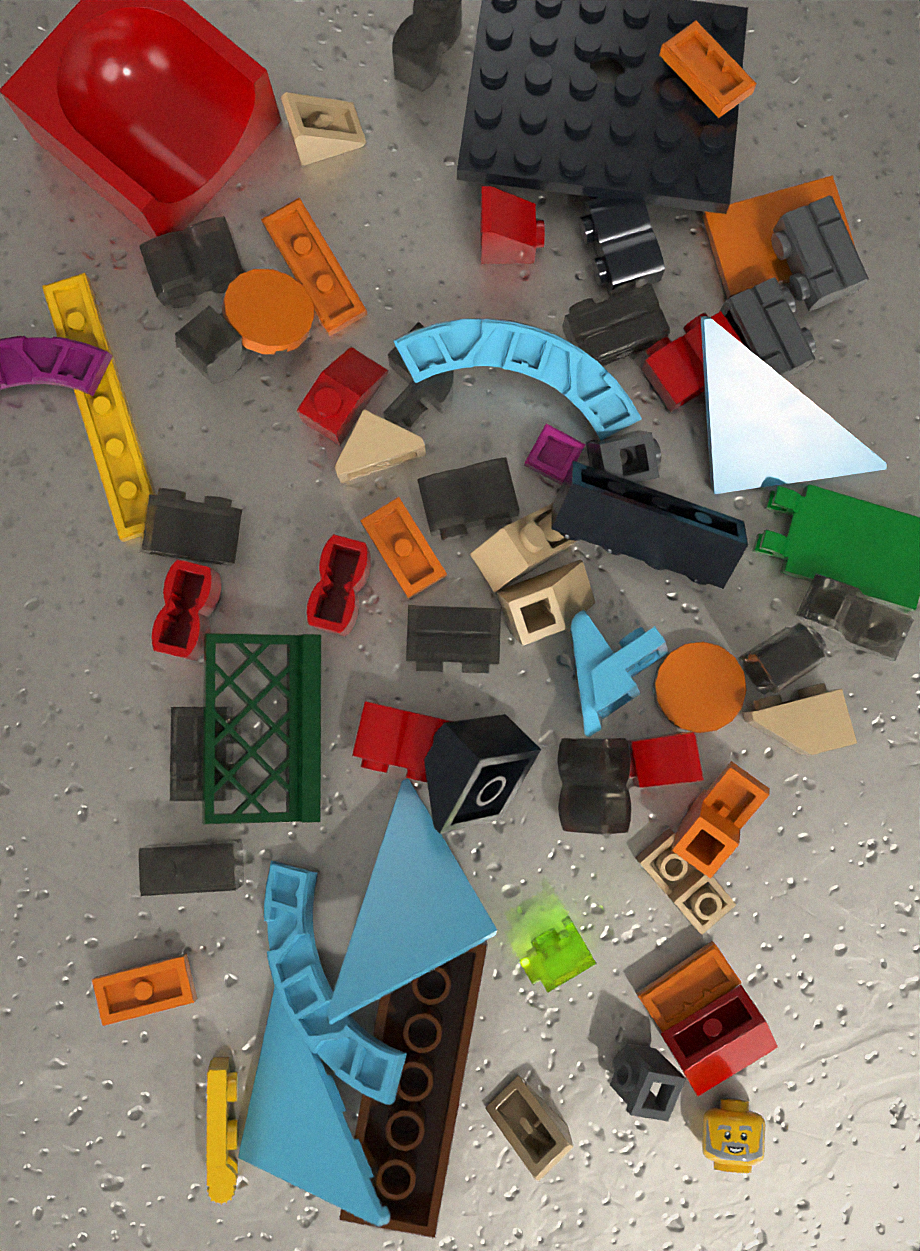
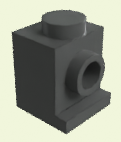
[586,430,661,483]
[610,1043,686,1121]

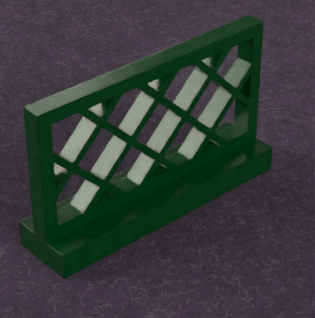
[202,633,321,824]

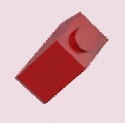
[480,186,545,264]
[297,347,389,446]
[621,732,704,788]

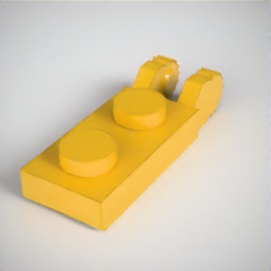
[207,1057,238,1205]

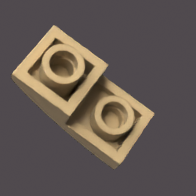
[635,828,736,935]

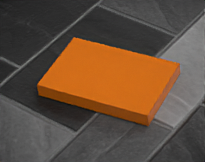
[702,175,857,300]

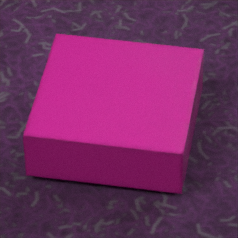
[524,423,586,485]

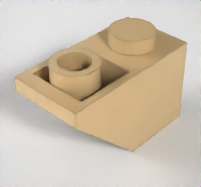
[470,503,577,592]
[496,560,596,646]
[742,683,857,755]

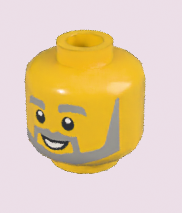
[702,1099,765,1173]

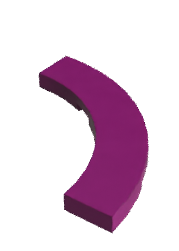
[0,336,113,396]

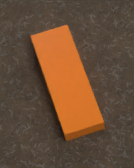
[261,197,368,337]

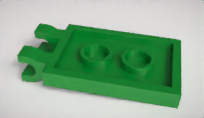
[753,484,920,611]

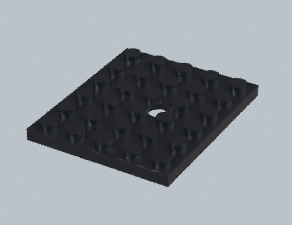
[457,0,748,214]

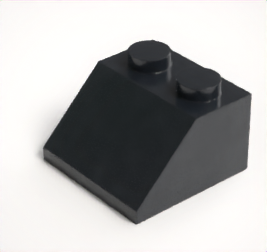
[424,714,542,834]

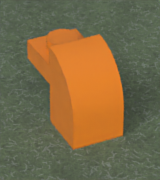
[672,761,770,879]

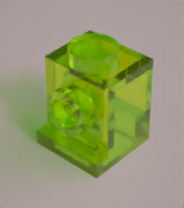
[519,916,597,993]

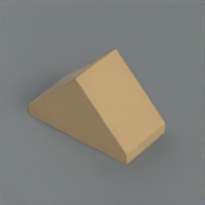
[281,92,366,166]
[334,409,426,484]
[485,1075,574,1181]

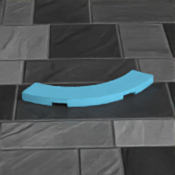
[393,318,642,440]
[264,860,406,1104]

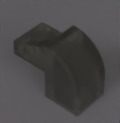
[175,305,253,384]
[383,322,454,430]
[796,574,914,662]

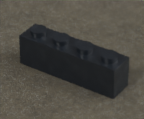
[551,461,748,589]

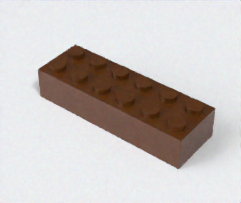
[339,940,487,1238]

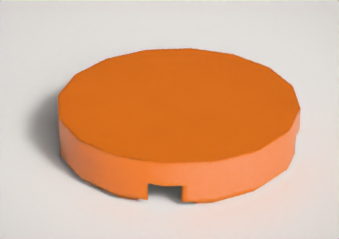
[222,269,315,354]
[653,642,747,733]

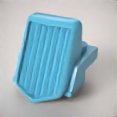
[570,609,668,737]

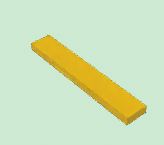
[42,273,166,542]

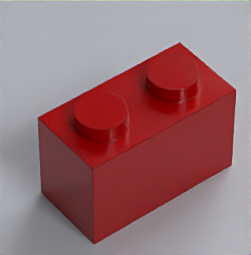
[661,985,778,1097]

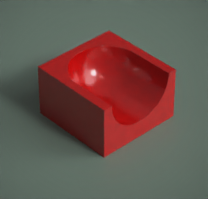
[0,0,282,251]

